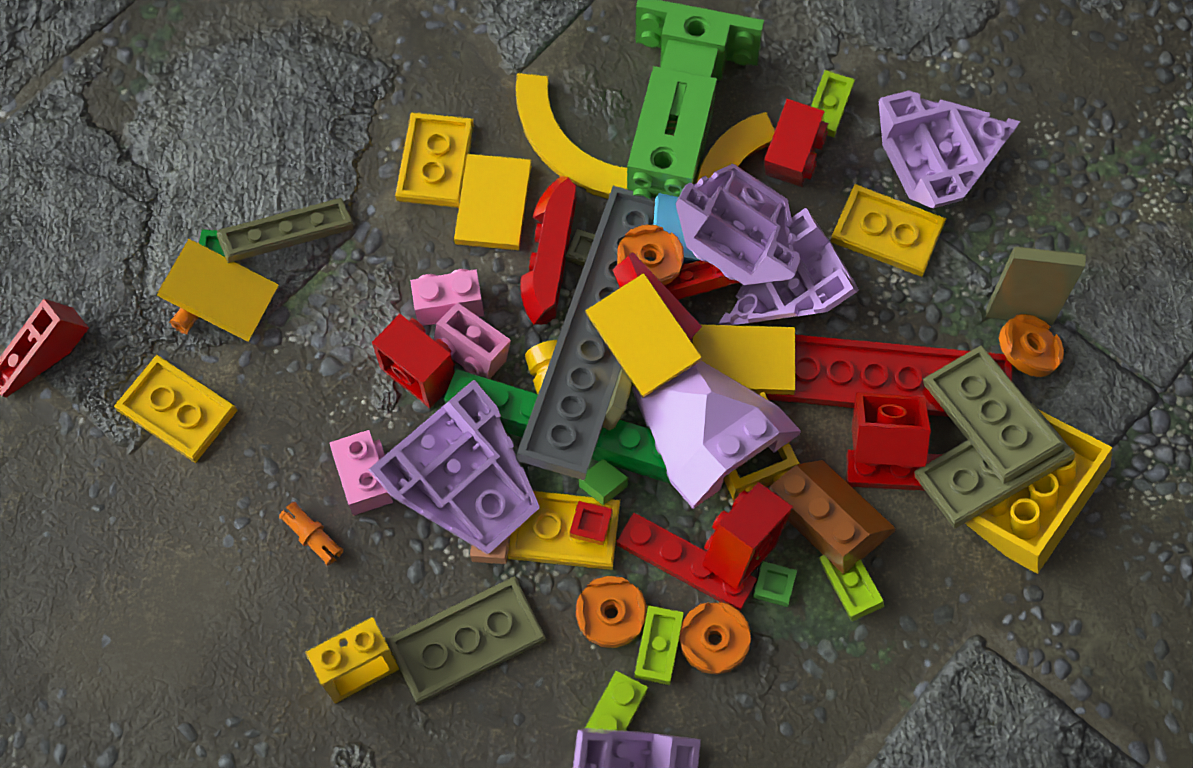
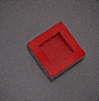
[569,501,613,546]

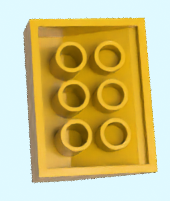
[965,410,1113,574]

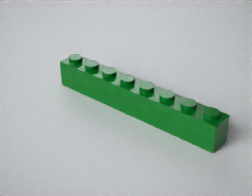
[444,369,671,484]

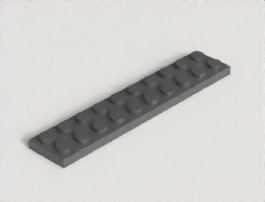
[516,186,655,481]

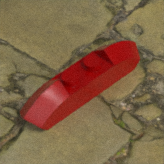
[521,176,577,325]

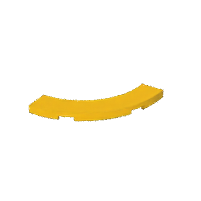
[516,73,627,199]
[694,112,775,184]

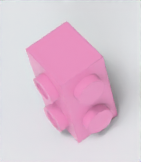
[410,269,484,326]
[434,302,511,379]
[330,430,393,516]

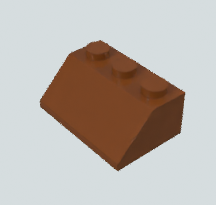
[770,460,895,575]

